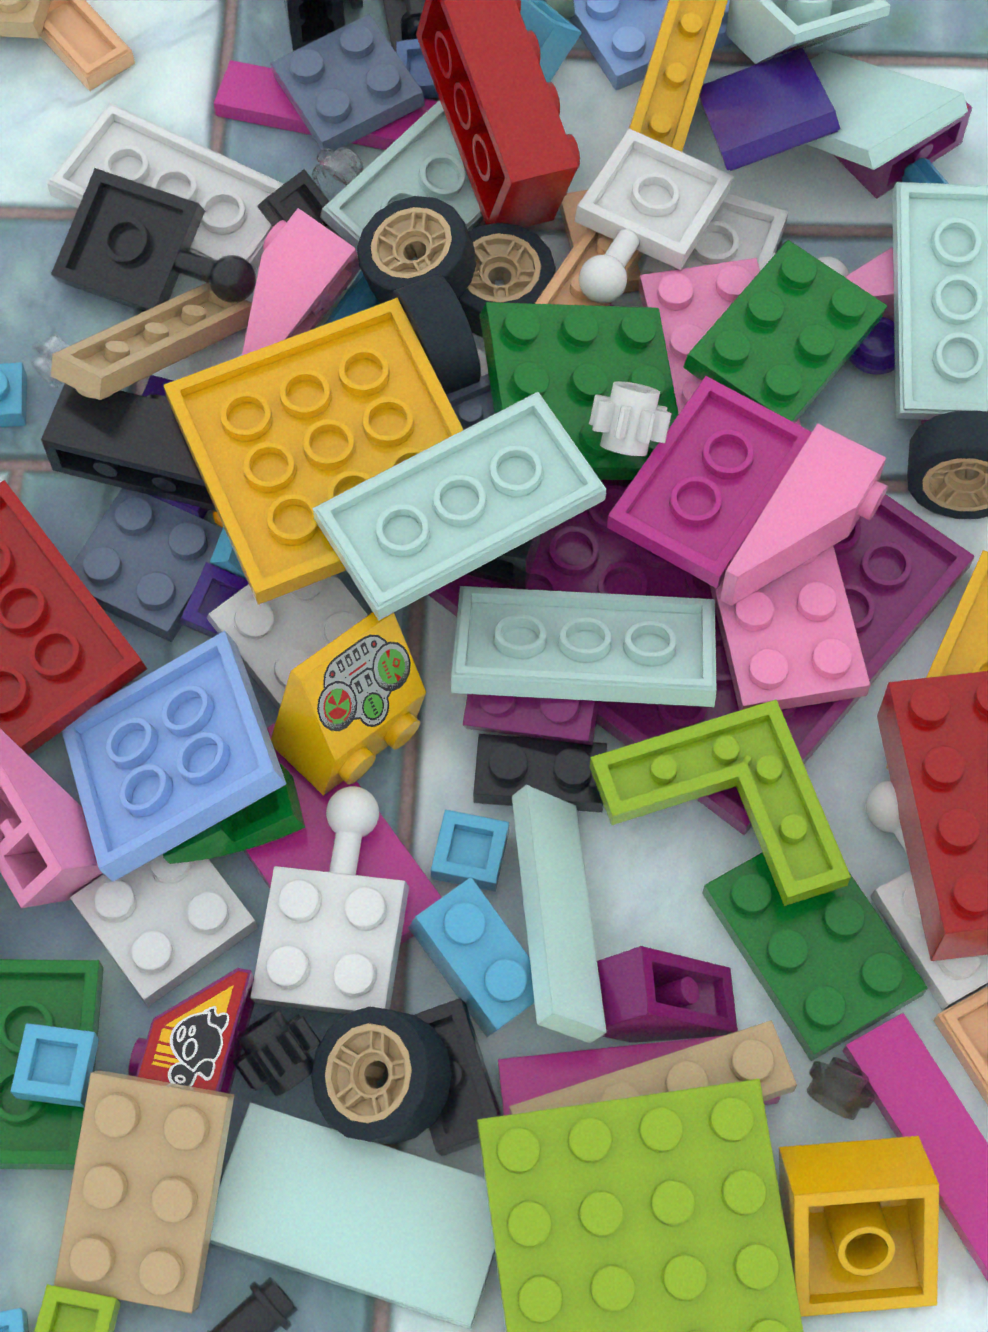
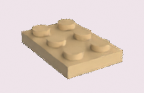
[54,1070,235,1314]

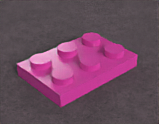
[607,376,812,589]

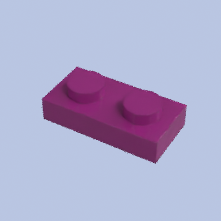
[462,694,599,745]

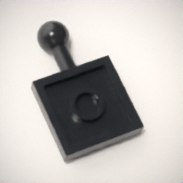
[51,168,256,312]

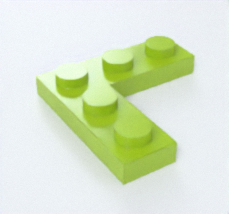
[590,699,851,906]

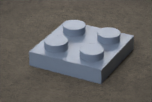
[271,14,425,156]
[70,488,223,642]

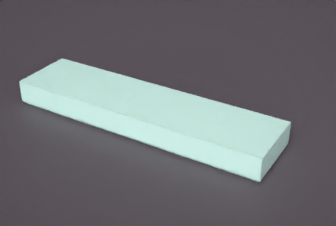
[512,785,607,1043]

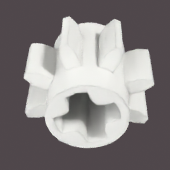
[589,381,672,456]

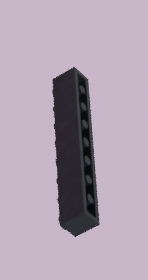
[41,384,543,589]

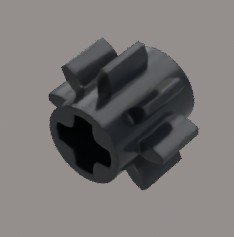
[233,1009,321,1096]

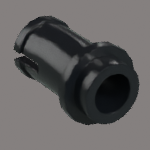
[207,1277,298,1332]

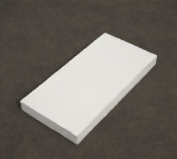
[47,103,284,270]

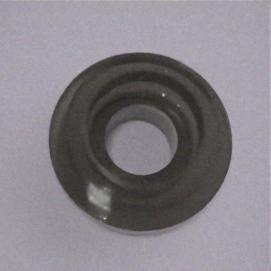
[806,1057,875,1120]

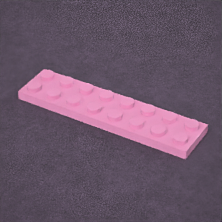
[639,258,871,711]

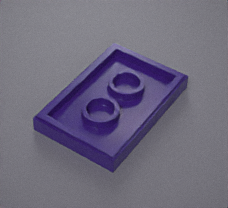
[699,47,841,171]

